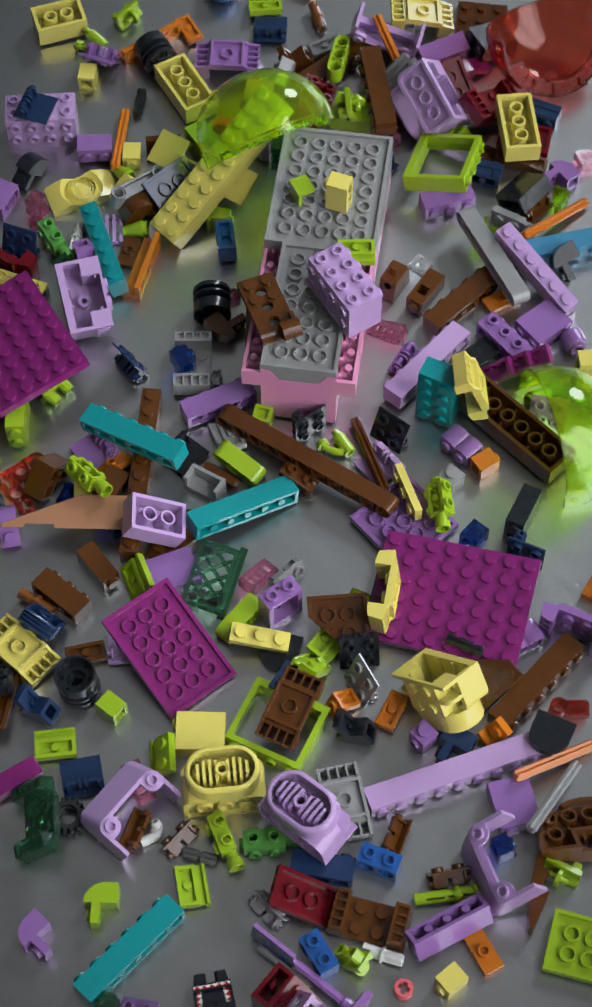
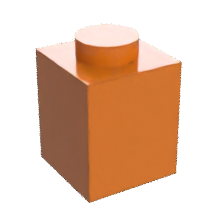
[469,447,500,481]

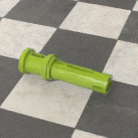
[413,882,478,907]

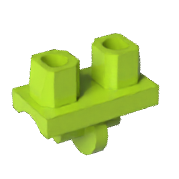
[111,0,142,31]
[337,87,365,122]
[40,379,73,407]
[543,857,583,889]
[334,944,374,976]

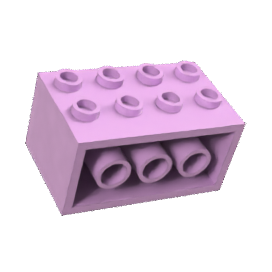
[5,92,79,150]
[307,242,383,338]

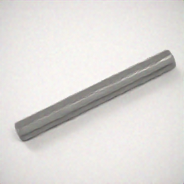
[526,759,582,834]

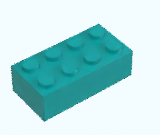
[415,356,460,428]

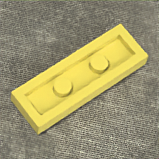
[392,462,422,521]
[228,621,291,654]

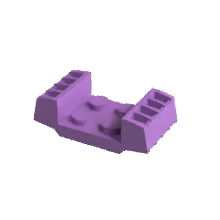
[194,39,260,80]
[538,601,592,657]

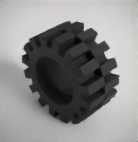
[48,797,85,838]

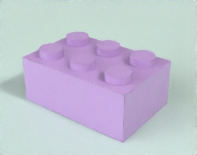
[122,492,186,548]

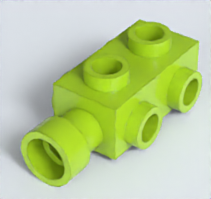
[64,455,113,498]
[424,476,455,533]
[204,810,245,873]

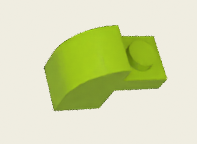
[83,882,120,930]

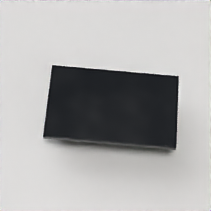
[465,336,501,366]

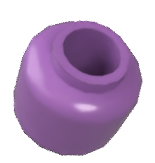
[560,327,587,355]

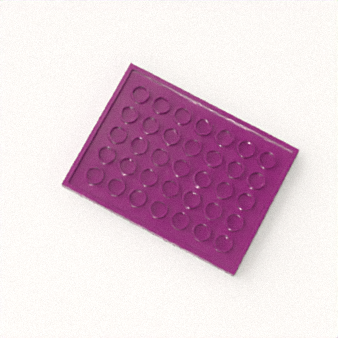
[0,270,90,418]
[369,530,542,666]

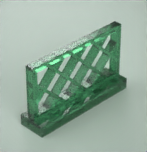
[182,538,248,621]

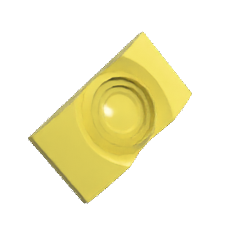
[44,169,116,218]

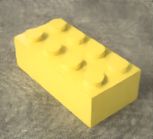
[154,53,217,124]
[495,92,542,162]

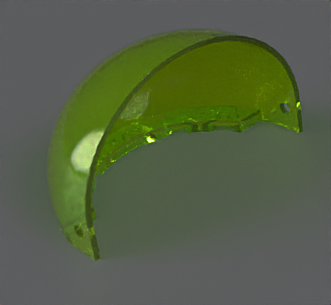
[197,68,335,170]
[519,363,592,509]

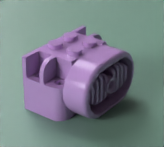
[390,58,471,141]
[54,255,114,341]
[257,770,358,866]

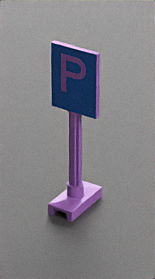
[251,922,373,1007]

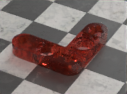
[0,452,43,516]

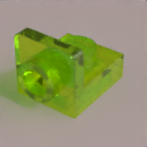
[552,185,571,214]

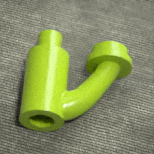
[73,27,109,52]
[316,429,356,458]

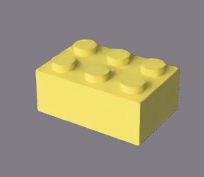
[30,0,88,46]

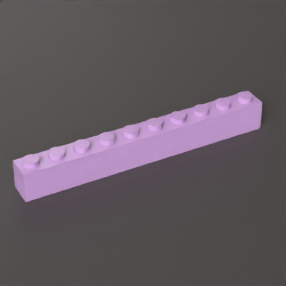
[363,731,548,818]

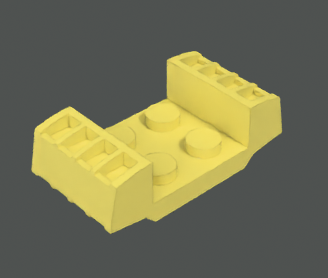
[390,0,454,38]
[451,350,489,421]
[367,550,401,634]
[0,613,61,689]

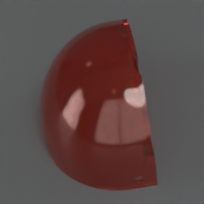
[485,0,592,98]

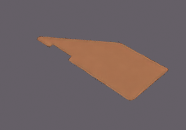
[1,495,128,530]

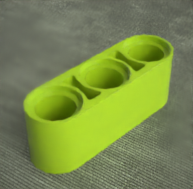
[327,35,350,83]
[212,439,267,487]
[215,592,259,645]

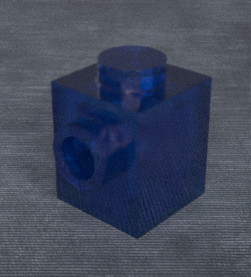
[169,343,197,373]

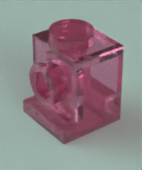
[24,189,51,221]

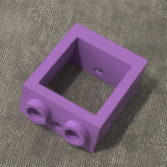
[258,575,302,629]

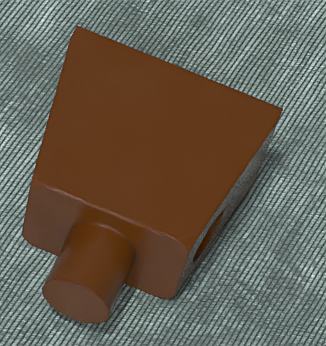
[379,260,410,304]

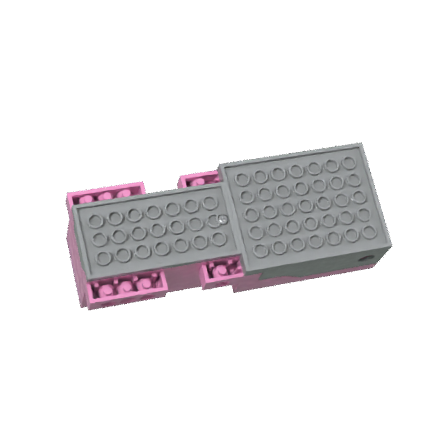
[241,125,393,423]

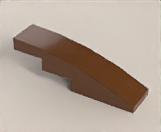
[481,144,548,174]
[527,851,550,936]

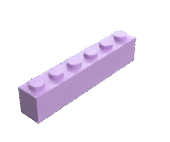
[494,221,579,316]
[383,321,470,409]

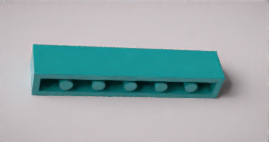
[79,201,130,298]
[79,403,189,471]
[186,476,299,541]
[72,894,185,1007]

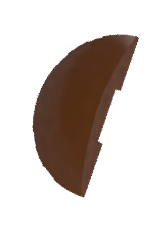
[538,796,592,862]

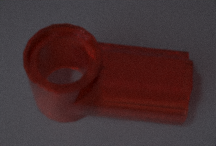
[547,697,590,719]

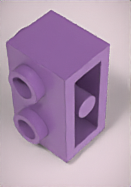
[77,133,113,163]

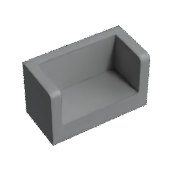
[183,463,227,502]

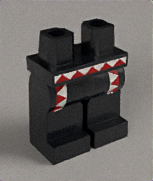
[192,969,236,1007]

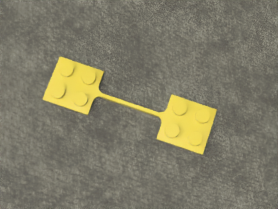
[147,129,259,206]

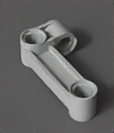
[108,165,165,209]

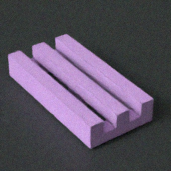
[105,213,124,246]

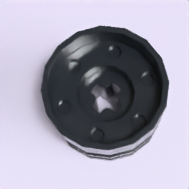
[134,30,177,76]
[193,280,231,326]
[53,655,101,708]

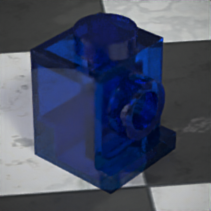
[459,518,490,548]
[489,831,517,865]

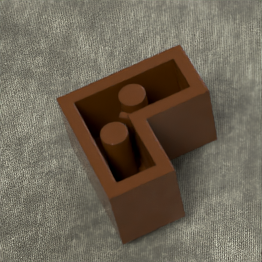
[23,452,68,502]

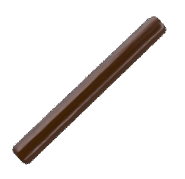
[350,417,389,490]

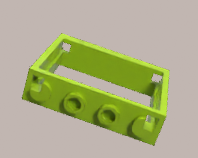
[402,133,485,193]
[225,676,331,771]

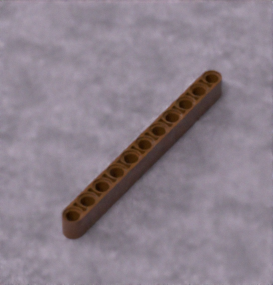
[216,404,400,518]

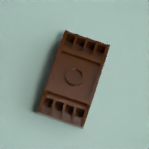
[255,665,325,751]
[324,887,413,952]

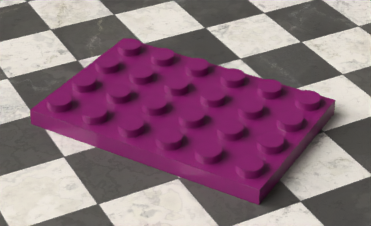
[101,577,237,720]

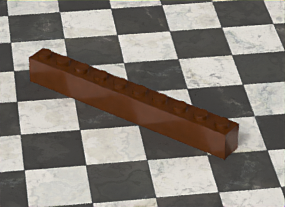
[119,388,163,563]

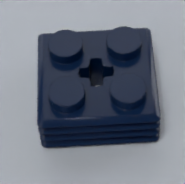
[17,602,67,642]

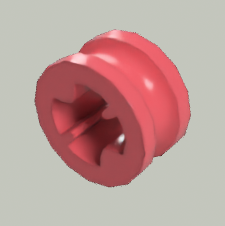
[393,978,414,1000]

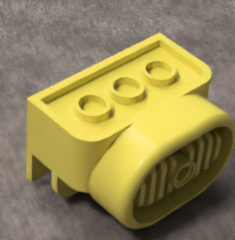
[391,648,488,733]
[181,745,266,819]

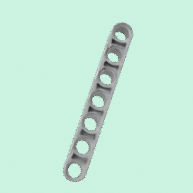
[456,206,530,306]

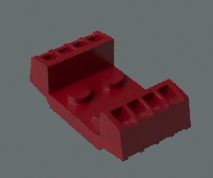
[458,78,518,127]
[0,247,40,280]

